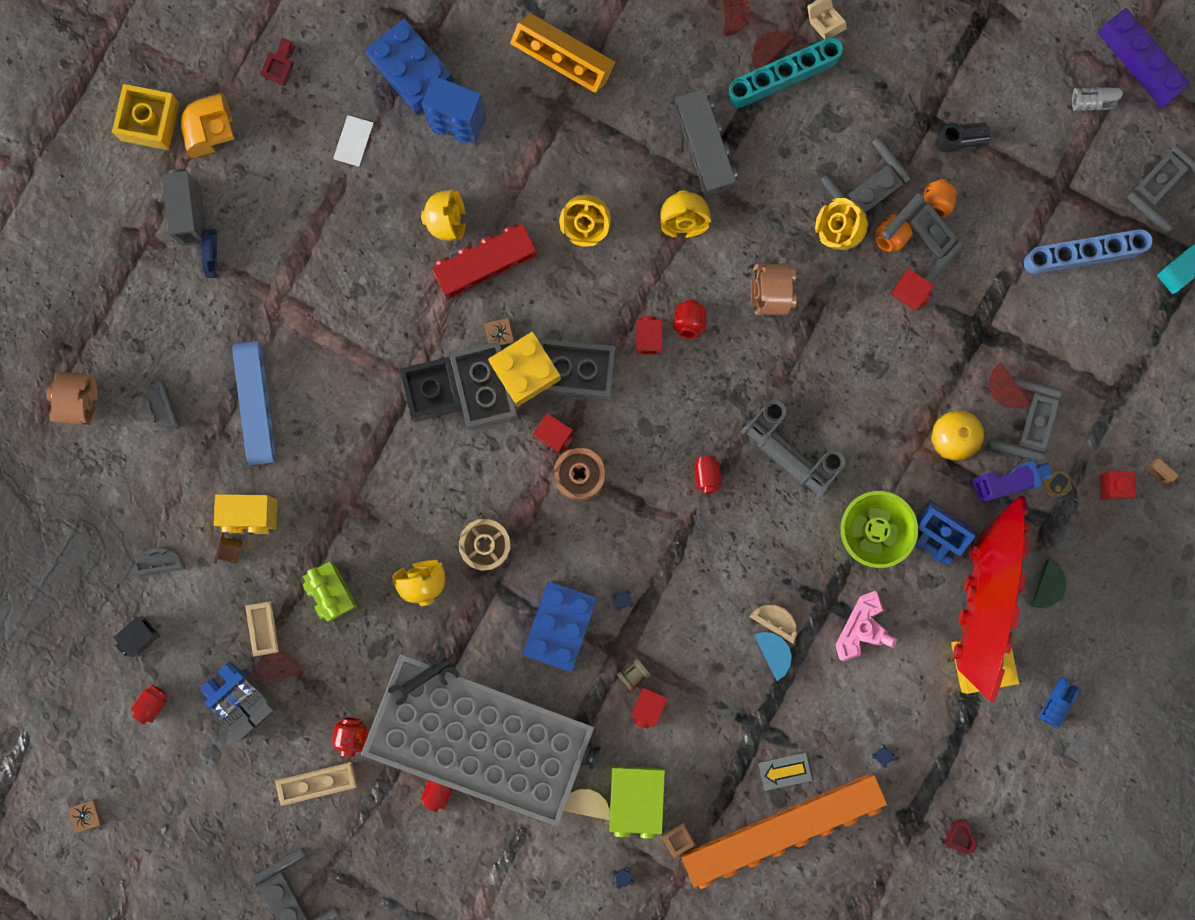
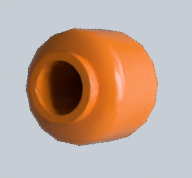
[923,179,957,218]
[875,214,913,252]

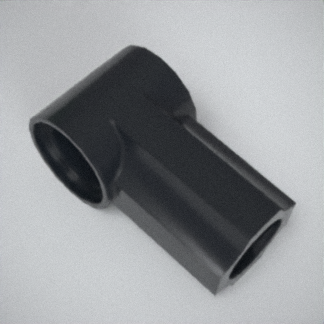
[935,122,990,152]

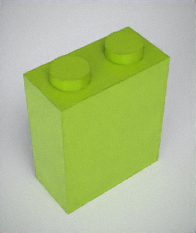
[609,766,665,838]

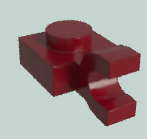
[260,38,295,86]

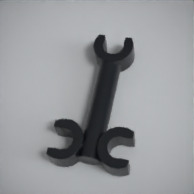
[387,645,460,705]

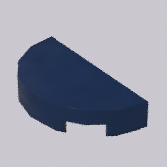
[201,229,217,278]

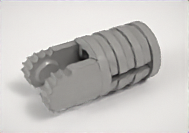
[1072,87,1123,111]

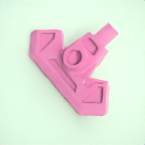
[835,591,897,661]

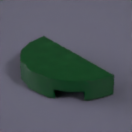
[1030,558,1067,608]

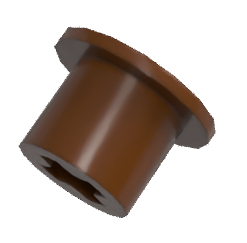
[214,532,243,564]

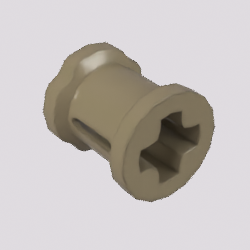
[617,659,651,692]

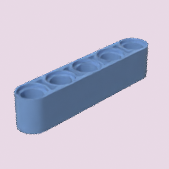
[1024,230,1152,274]
[232,340,276,466]

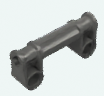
[741,400,845,498]

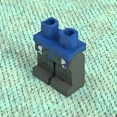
[200,662,280,743]

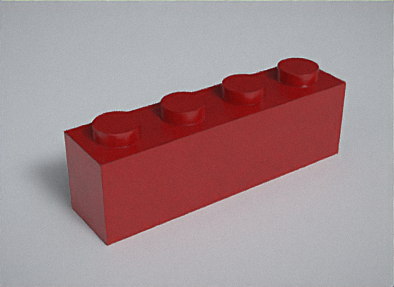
[432,224,537,300]

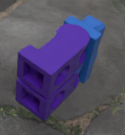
[972,461,1053,503]

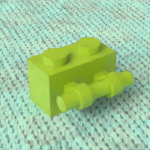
[302,561,358,622]

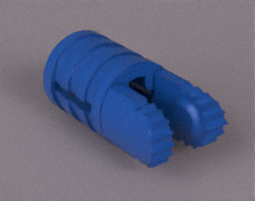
[1038,677,1080,729]

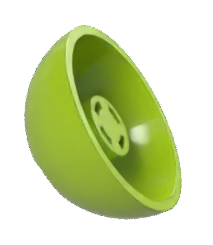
[840,491,918,568]

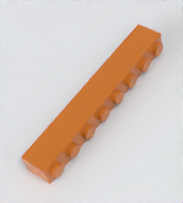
[681,773,887,889]

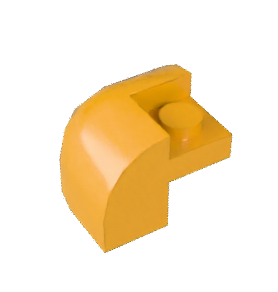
[181,93,235,158]

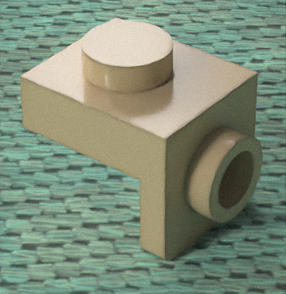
[807,0,847,40]

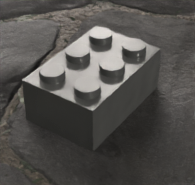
[539,338,616,401]
[449,341,518,431]

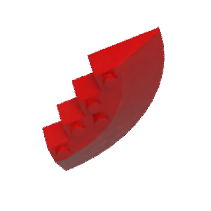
[953,495,1029,702]

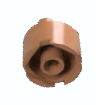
[751,264,797,315]
[47,372,98,425]
[554,448,605,502]

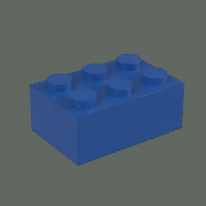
[365,19,454,115]
[421,76,487,144]
[523,581,597,672]

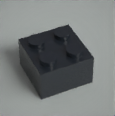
[399,357,463,422]

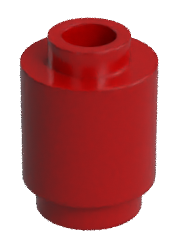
[694,456,722,494]
[131,684,169,725]
[420,780,453,812]

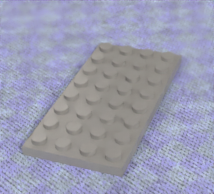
[361,654,594,827]

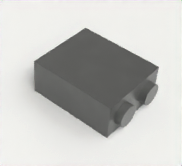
[162,169,205,246]

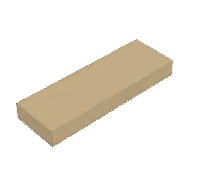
[275,762,358,806]

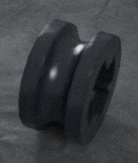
[581,743,601,769]

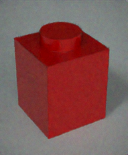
[890,268,934,310]
[636,316,662,355]
[533,414,574,454]
[1100,471,1136,500]
[631,687,667,729]

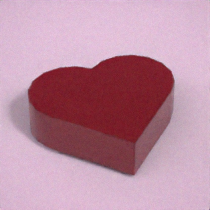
[943,819,977,854]

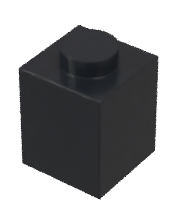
[113,617,160,657]

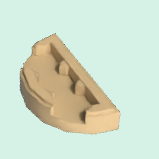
[749,605,797,644]
[564,788,610,820]

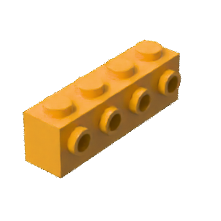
[510,13,615,93]

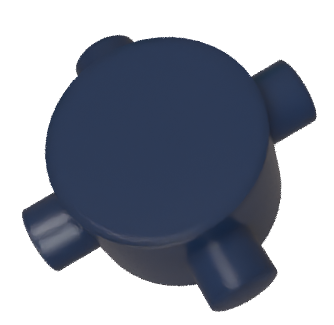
[613,590,634,611]
[872,745,895,768]
[612,867,634,889]

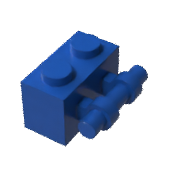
[915,500,975,566]

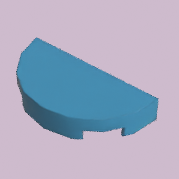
[754,632,792,681]

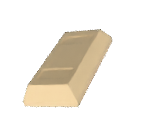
[245,601,279,657]

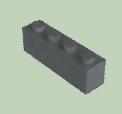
[675,89,738,197]

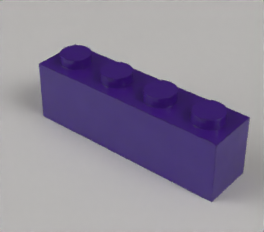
[1098,8,1191,109]

